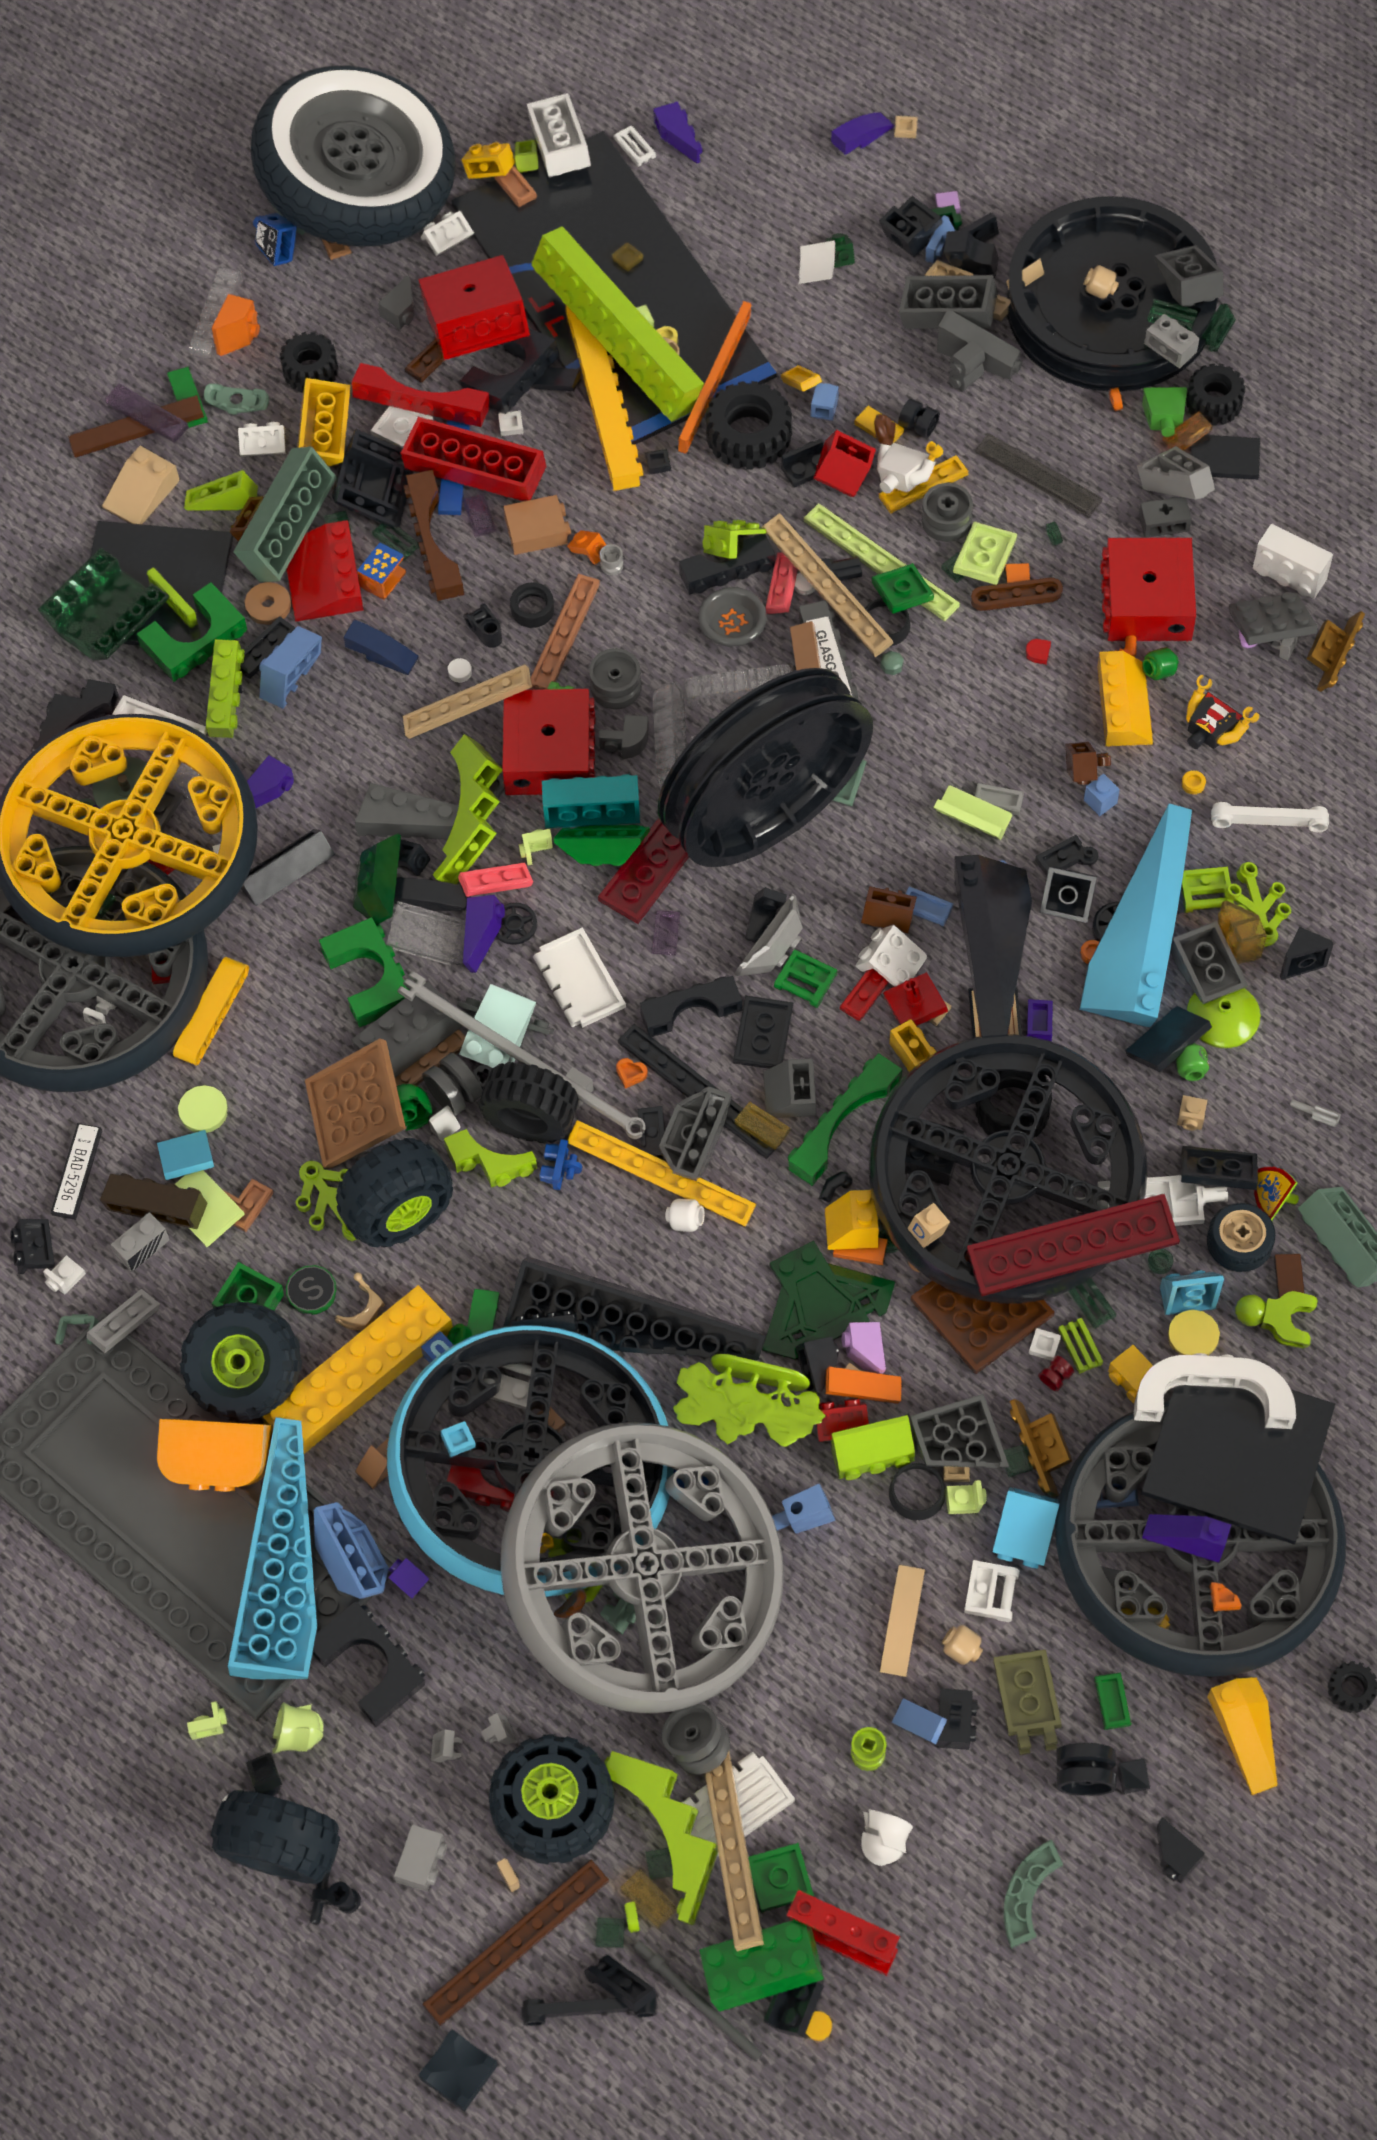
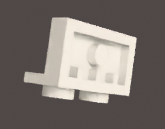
[421,211,474,256]
[238,422,286,457]

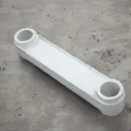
[1211,802,1329,832]

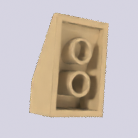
[102,446,180,524]

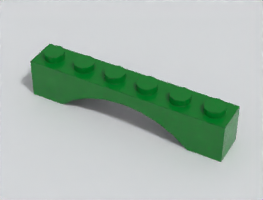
[788,1053,902,1186]

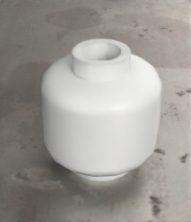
[665,1199,704,1232]

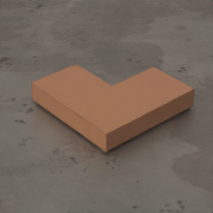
[223,1179,274,1232]

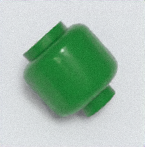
[1142,647,1179,681]

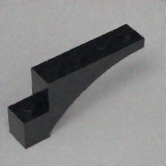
[32,679,119,752]

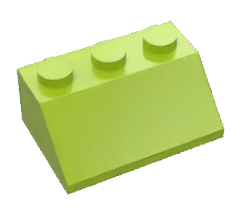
[831,1415,915,1480]

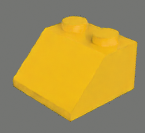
[825,1190,878,1250]

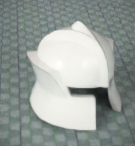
[861,1809,913,1866]

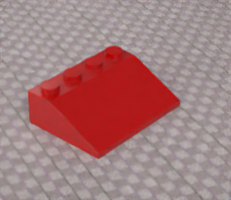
[287,520,364,622]

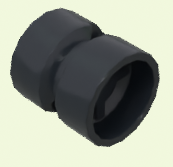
[898,398,940,438]

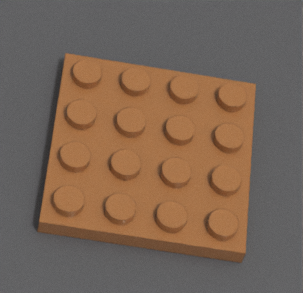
[305,1038,406,1169]

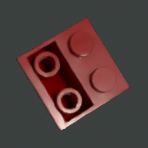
[813,430,876,497]

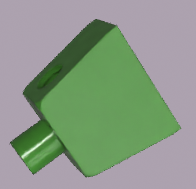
[1142,387,1187,437]

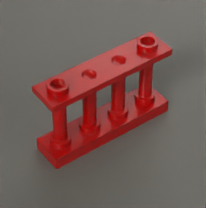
[787,1890,900,1976]

